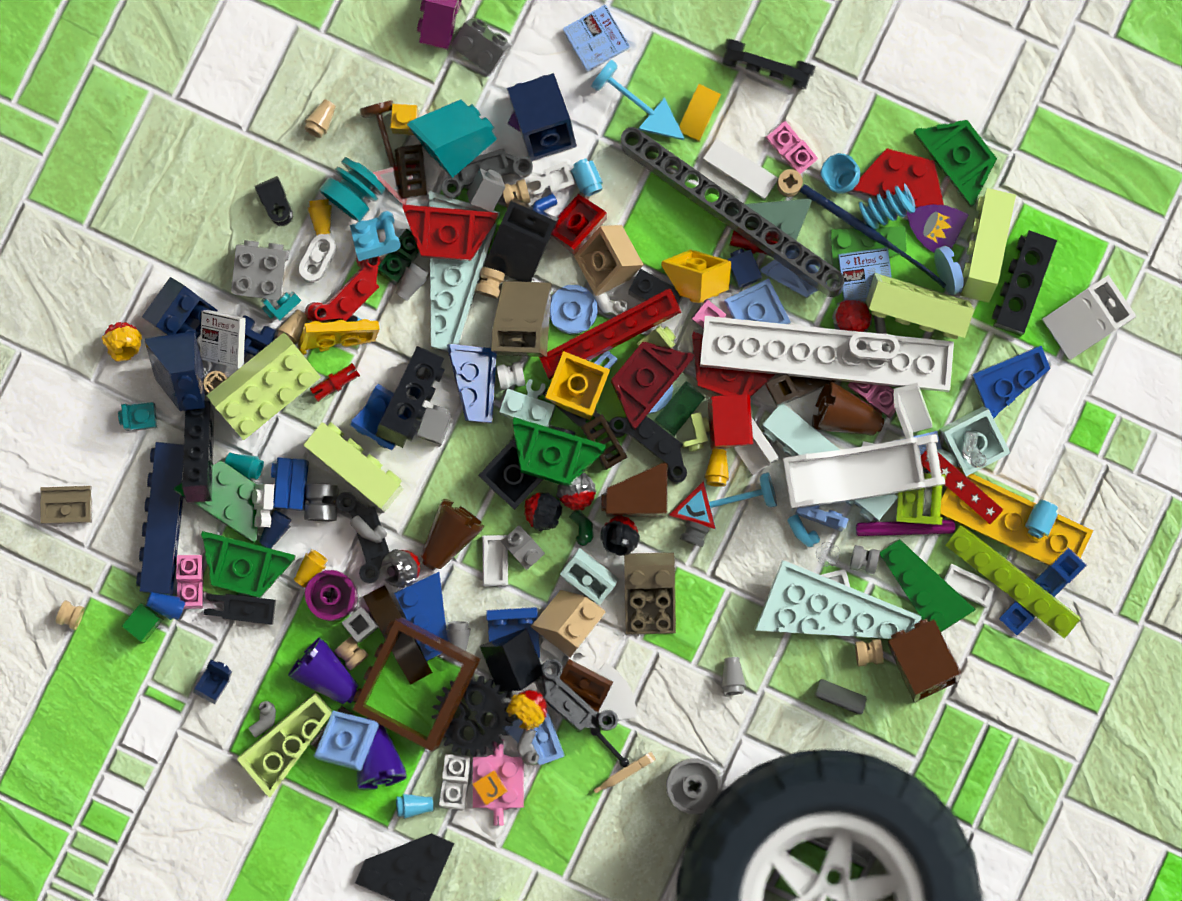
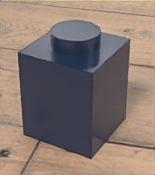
[727,249,762,290]

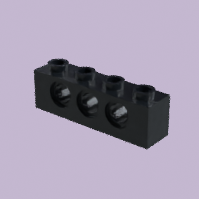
[991,230,1057,336]
[375,346,445,448]
[182,400,214,502]

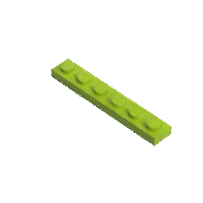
[945,525,1081,639]

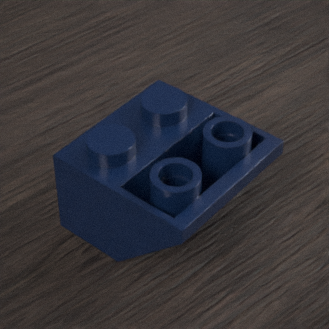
[142,277,218,339]

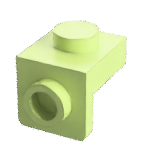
[637,325,676,348]
[682,412,710,452]

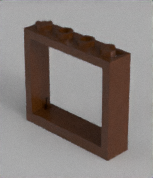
[353,618,481,752]

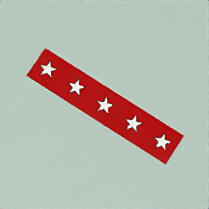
[921,450,1004,524]

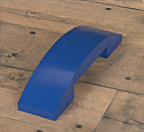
[999,547,1087,636]

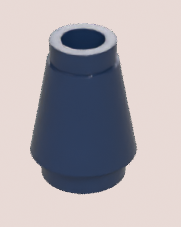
[259,510,292,549]

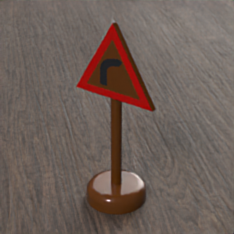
[359,100,416,205]

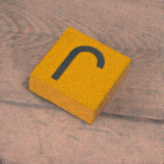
[473,770,508,805]

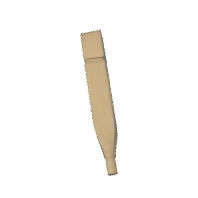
[594,752,656,793]

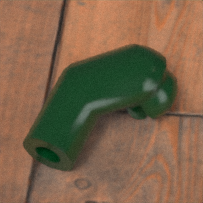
[569,510,594,546]

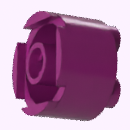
[305,570,358,621]

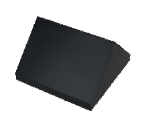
[478,439,543,510]
[480,628,542,692]

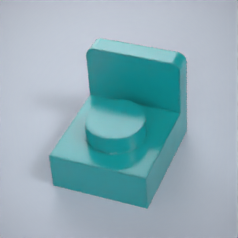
[261,291,302,321]
[118,402,157,431]

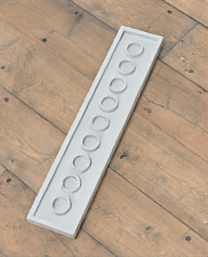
[700,316,954,392]

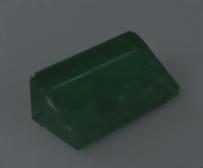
[655,381,705,436]

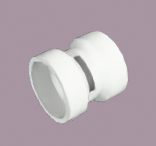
[497,361,526,390]

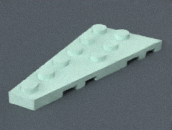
[429,191,500,352]
[755,560,921,639]

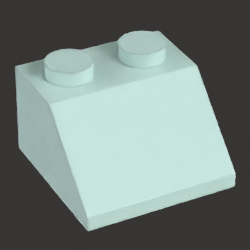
[939,406,1011,476]

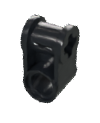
[255,176,293,226]

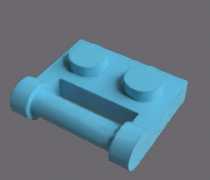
[350,211,400,261]

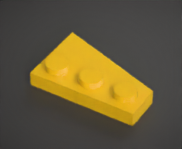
[297,319,380,355]

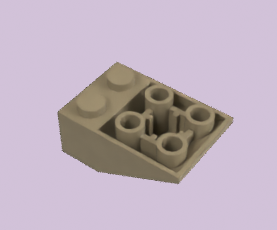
[491,281,552,357]
[624,552,676,634]

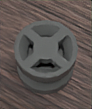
[680,520,709,547]

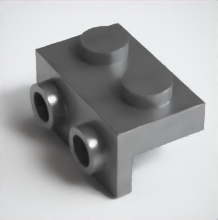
[451,18,512,75]

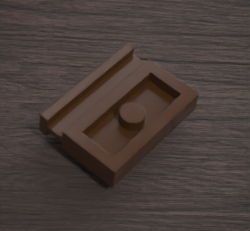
[559,659,613,713]

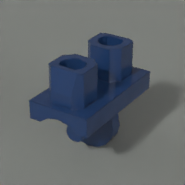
[243,315,276,359]

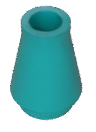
[225,452,264,480]

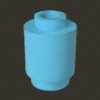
[571,158,603,197]
[1025,499,1058,539]

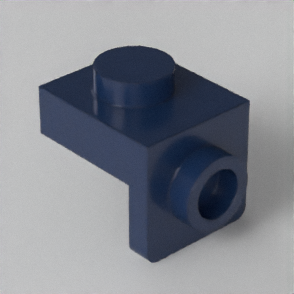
[193,660,232,705]

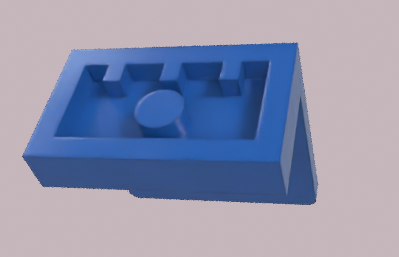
[350,384,407,450]
[486,607,540,658]

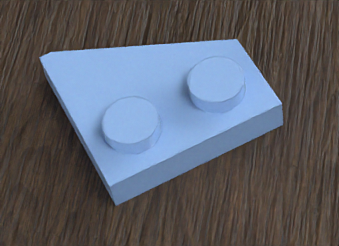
[760,250,827,298]
[795,505,849,532]
[505,709,565,765]

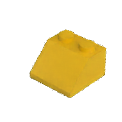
[661,250,731,303]
[545,351,610,420]

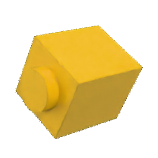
[391,104,419,135]

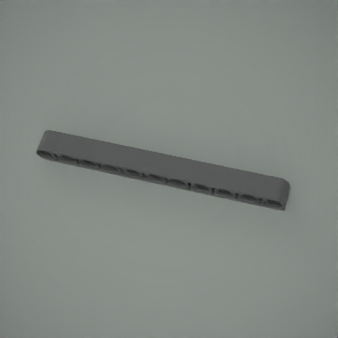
[621,127,844,297]

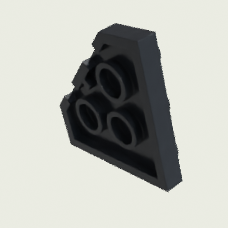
[355,833,455,901]

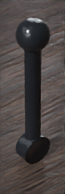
[590,729,629,767]

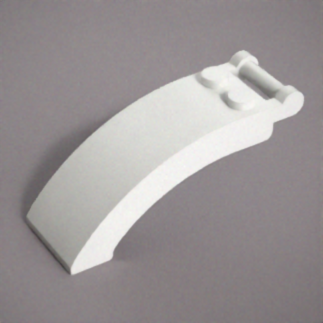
[783,434,945,508]

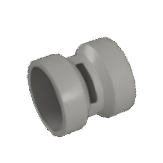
[850,545,880,574]

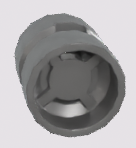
[304,484,338,521]

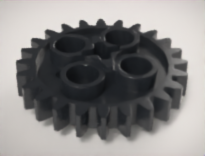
[432,675,514,757]

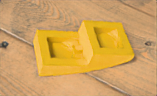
[679,84,721,142]

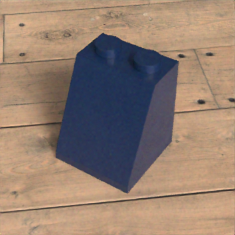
[507,73,577,161]
[145,331,205,411]

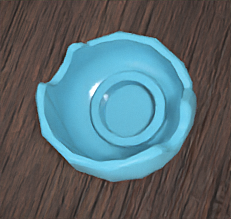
[821,153,861,194]

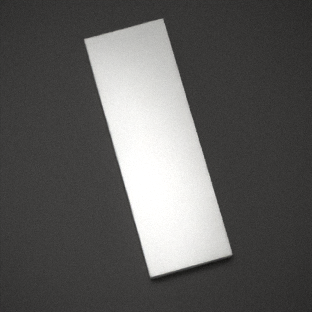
[703,138,779,200]

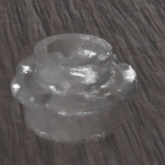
[816,542,840,567]

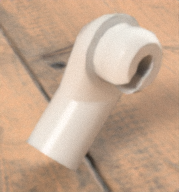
[592,293,628,316]

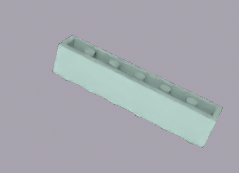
[761,404,898,522]

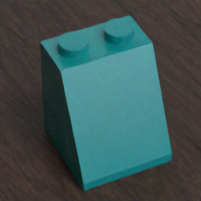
[407,99,497,178]

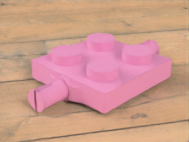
[473,739,524,825]

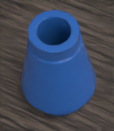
[146,592,185,620]

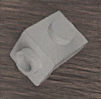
[502,526,545,570]

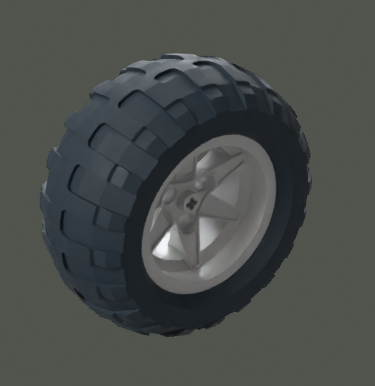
[676,749,983,901]

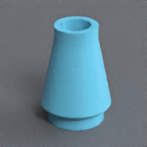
[396,794,433,819]

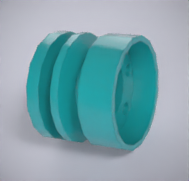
[319,157,386,222]

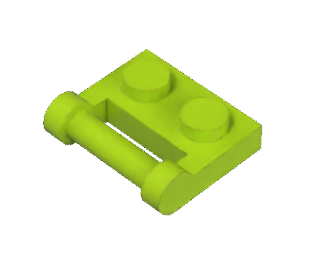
[896,473,946,525]

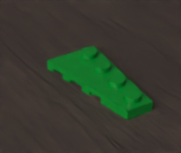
[879,539,976,632]

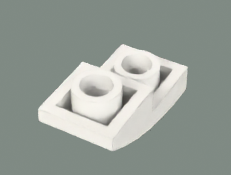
[439,754,471,810]

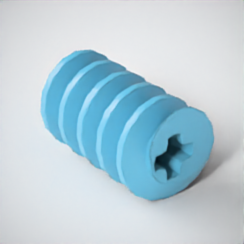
[859,183,915,229]

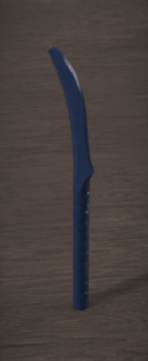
[800,184,946,288]

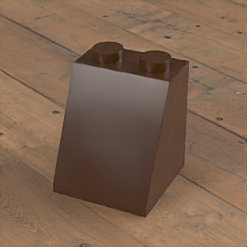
[601,463,667,517]
[888,619,962,703]

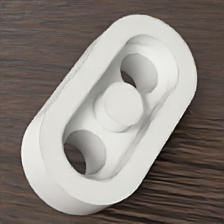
[299,234,336,282]
[849,332,900,361]

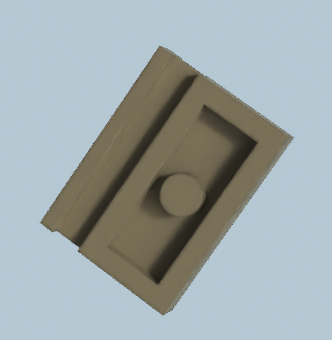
[40,486,92,524]

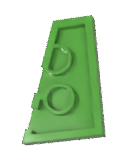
[830,226,907,271]

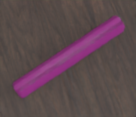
[856,520,955,536]

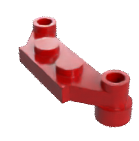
[305,256,380,322]

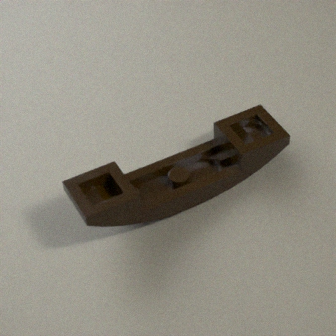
[765,374,836,406]
[363,585,433,684]

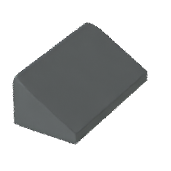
[814,679,867,715]

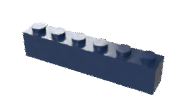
[136,442,184,595]

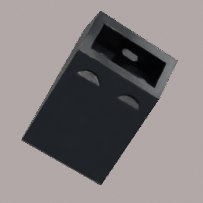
[484,198,560,282]

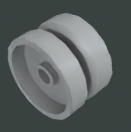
[666,759,722,814]

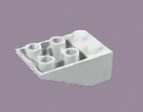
[1042,275,1136,361]

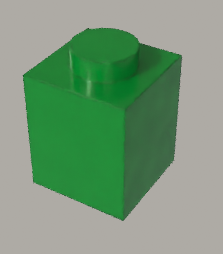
[122,603,164,643]

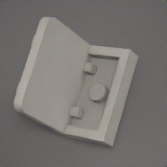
[231,240,289,300]

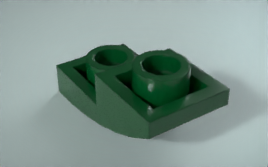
[378,228,420,286]

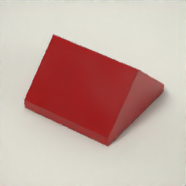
[552,194,607,255]
[708,394,753,450]

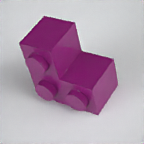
[417,0,462,50]

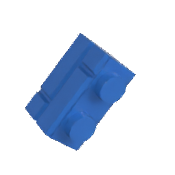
[271,457,309,511]

